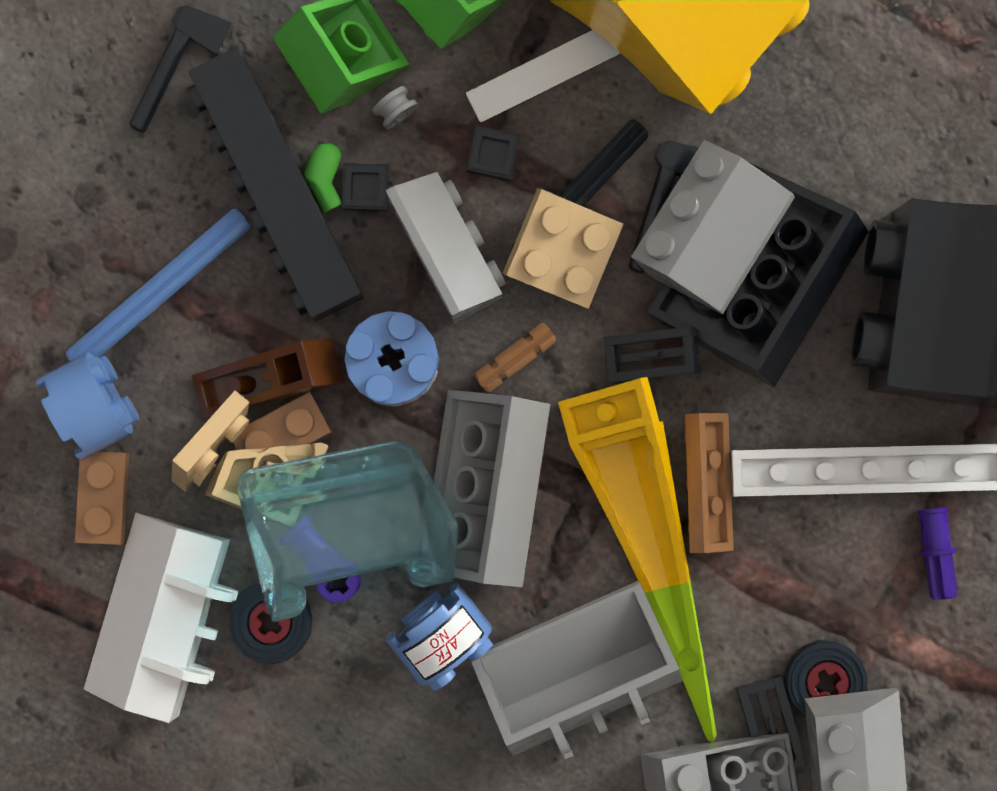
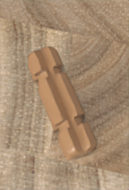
[475,323,556,393]

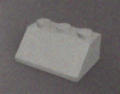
[631,140,795,314]
[385,172,506,324]
[804,688,907,791]

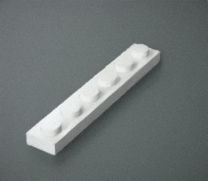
[730,444,997,497]

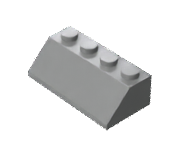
[420,389,551,587]

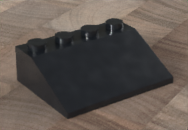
[647,162,869,388]

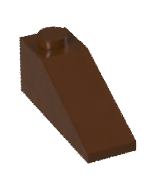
[192,338,343,419]

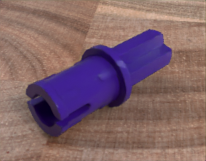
[917,507,957,600]

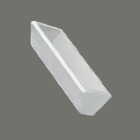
[84,513,239,723]

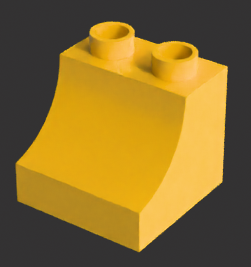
[550,0,810,114]

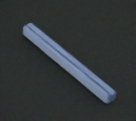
[65,208,251,361]

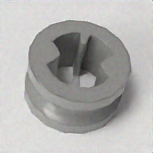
[372,86,418,130]

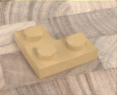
[172,391,249,492]

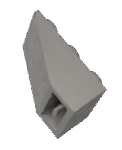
[640,732,798,791]

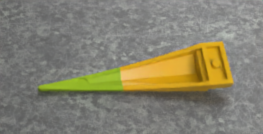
[558,377,717,743]

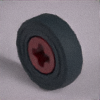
[229,580,313,664]
[784,640,868,718]

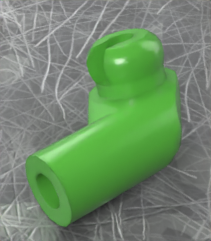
[304,143,342,213]

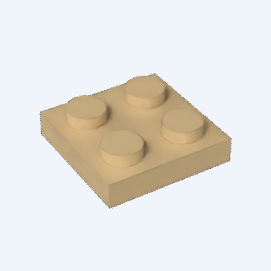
[502,188,623,309]

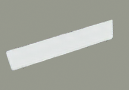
[466,30,621,122]

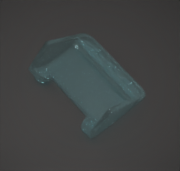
[237,441,458,622]

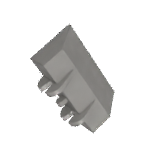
[471,580,682,760]

